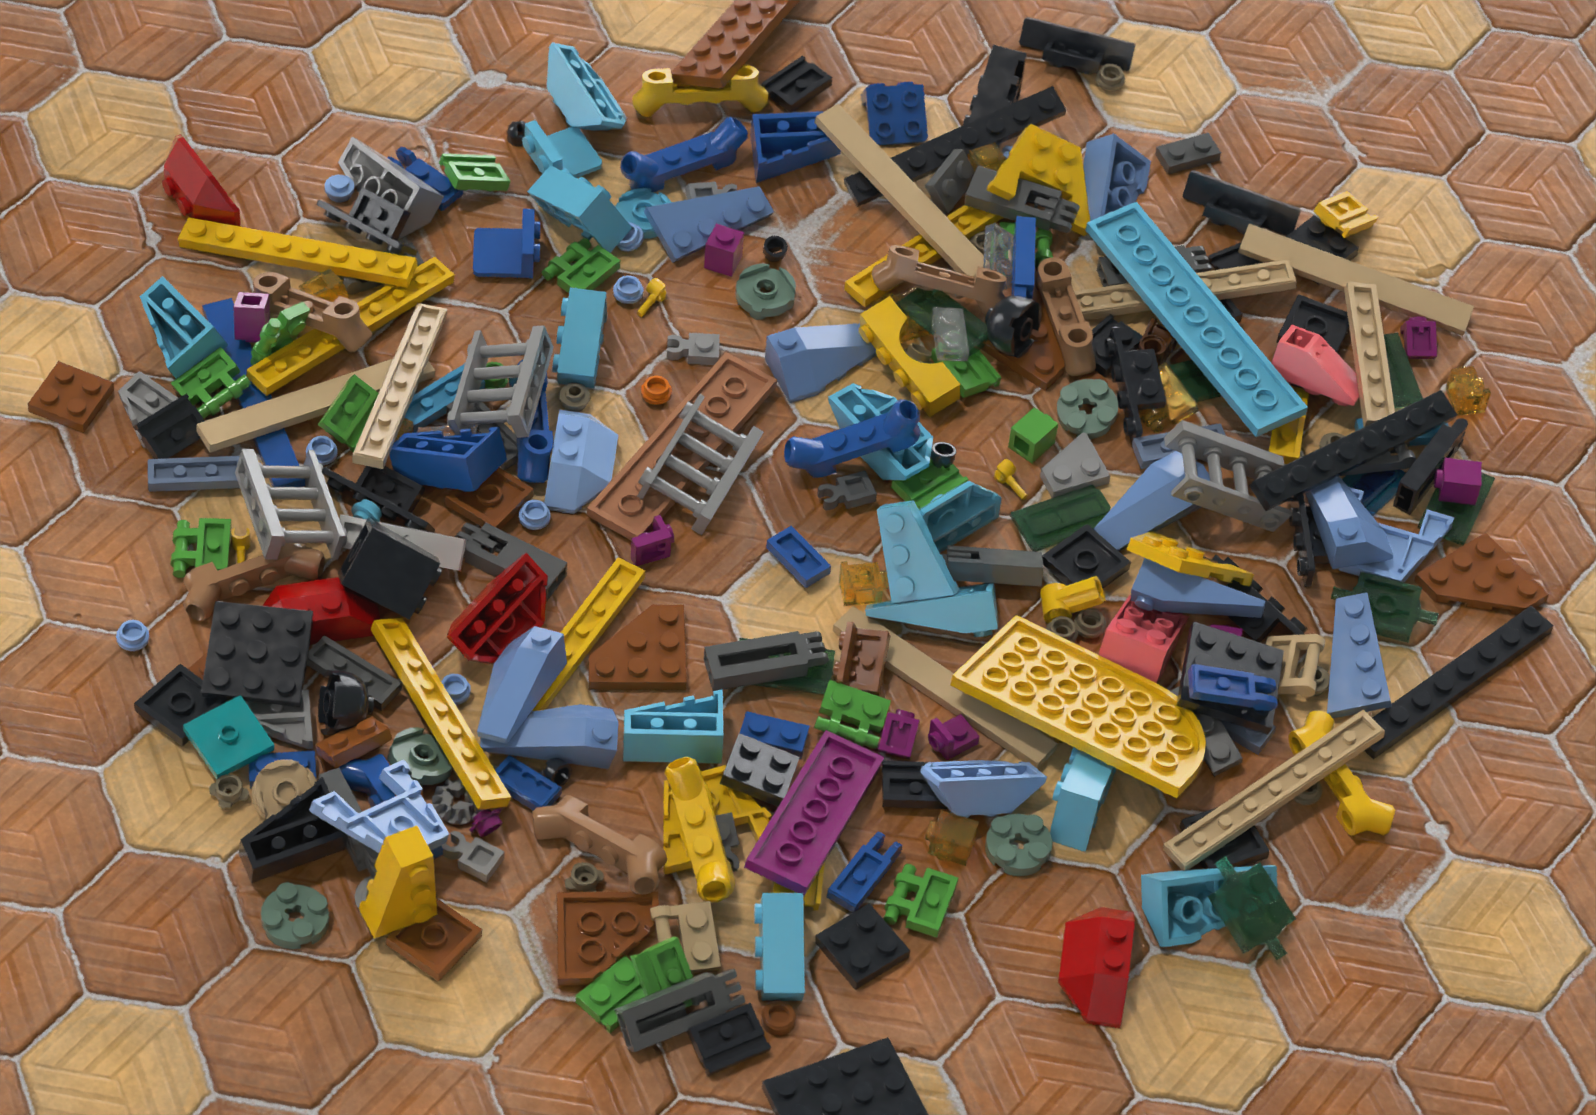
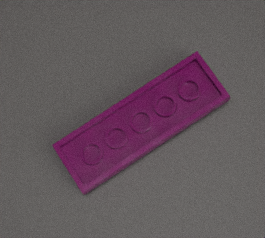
[744,730,885,896]

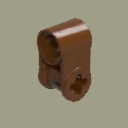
[1138,318,1177,372]

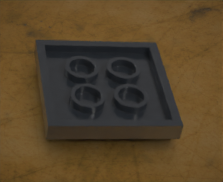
[201,601,314,707]
[1176,621,1284,735]

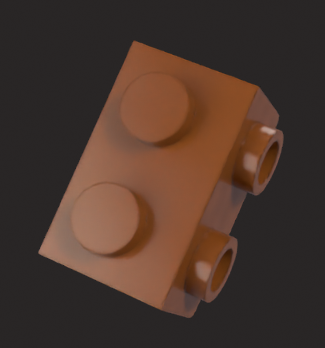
[833,622,891,696]
[315,716,393,772]

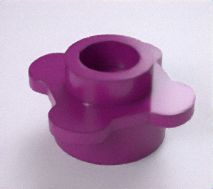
[469,808,503,838]

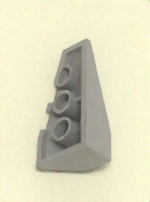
[338,137,444,240]

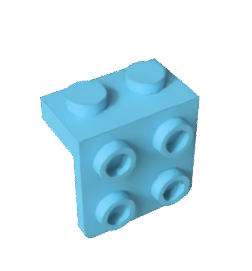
[522,120,602,178]

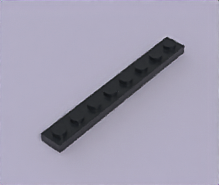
[844,86,1066,207]
[1249,390,1458,511]
[1364,606,1554,760]

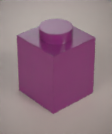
[704,223,744,277]
[233,292,270,343]
[1434,458,1482,505]

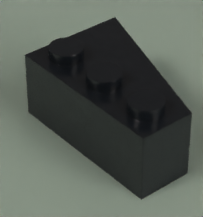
[963,45,1027,153]
[239,776,348,883]

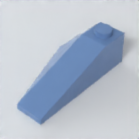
[1083,134,1151,221]
[765,323,877,403]
[1093,451,1210,551]
[1305,476,1393,569]
[1131,558,1265,618]
[477,626,567,744]
[480,704,618,769]

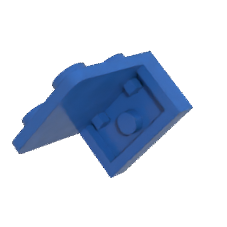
[861,82,928,145]
[473,209,541,278]

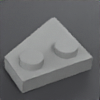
[118,371,178,448]
[1040,433,1110,499]
[245,690,313,749]

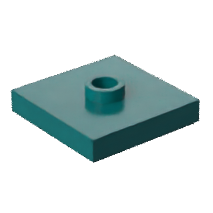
[183,695,275,780]

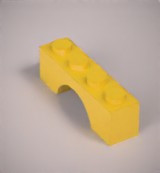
[858,296,960,417]

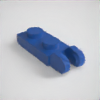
[388,147,463,211]
[1188,664,1278,711]
[827,831,903,913]

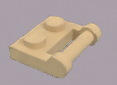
[1266,634,1325,697]
[650,901,721,973]

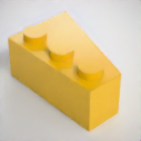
[359,825,437,939]

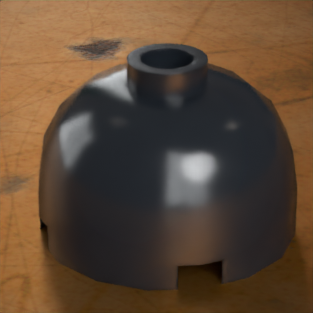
[985,295,1042,358]
[318,669,374,736]

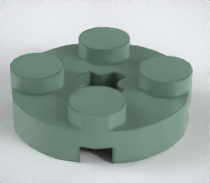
[735,263,796,320]
[1057,379,1118,439]
[388,727,453,787]
[985,814,1052,876]
[261,882,329,949]

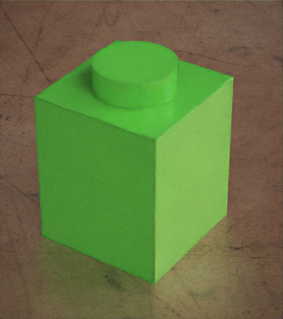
[1008,407,1058,464]

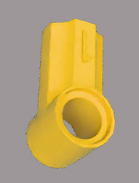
[1040,576,1106,624]

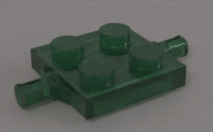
[1331,572,1439,643]
[1207,856,1296,960]

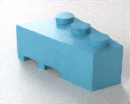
[527,165,632,253]
[140,276,228,379]
[552,287,607,388]
[877,500,960,604]
[754,893,805,1001]

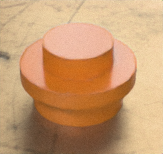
[641,375,672,405]

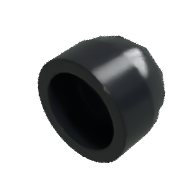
[507,120,526,146]
[763,236,788,262]
[931,442,956,468]
[542,758,572,787]

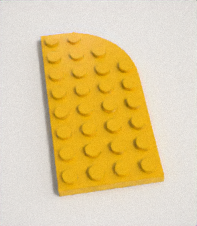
[950,615,1206,798]

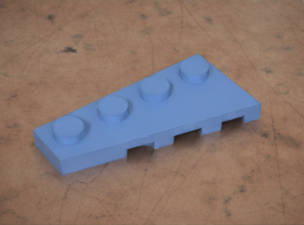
[644,186,774,263]
[1327,592,1392,718]

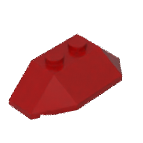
[162,134,241,227]
[447,552,548,665]
[262,577,381,645]
[1058,907,1135,1028]

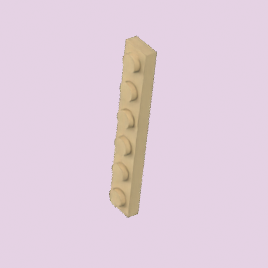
[1344,282,1395,427]

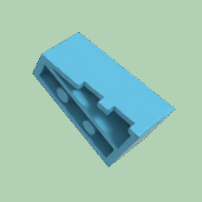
[623,689,724,763]
[1050,747,1117,852]

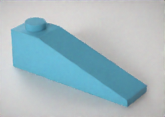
[865,583,999,637]
[1141,865,1277,947]

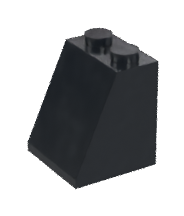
[338,517,442,620]

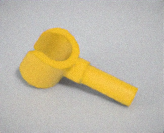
[637,278,667,317]
[994,459,1028,500]
[231,528,251,564]

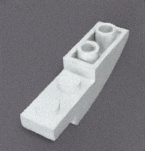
[339,514,467,571]

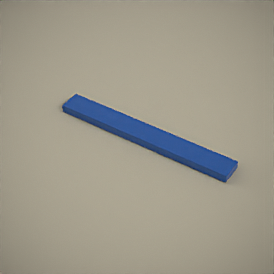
[202,298,305,487]

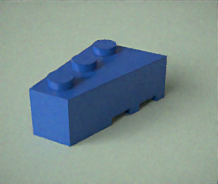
[750,111,841,183]
[389,427,507,492]

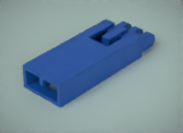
[1011,216,1036,299]

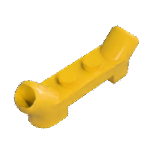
[632,65,768,117]
[1288,711,1396,836]
[665,757,735,903]

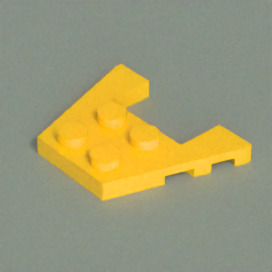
[986,124,1090,236]
[1127,531,1254,586]
[663,765,772,875]

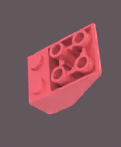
[1272,325,1359,406]
[1098,595,1189,683]

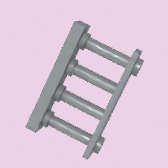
[447,325,554,438]
[637,394,764,535]
[1164,420,1292,532]
[235,449,347,560]

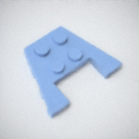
[1339,487,1454,588]
[309,760,449,853]

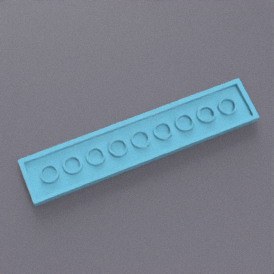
[1086,202,1308,437]

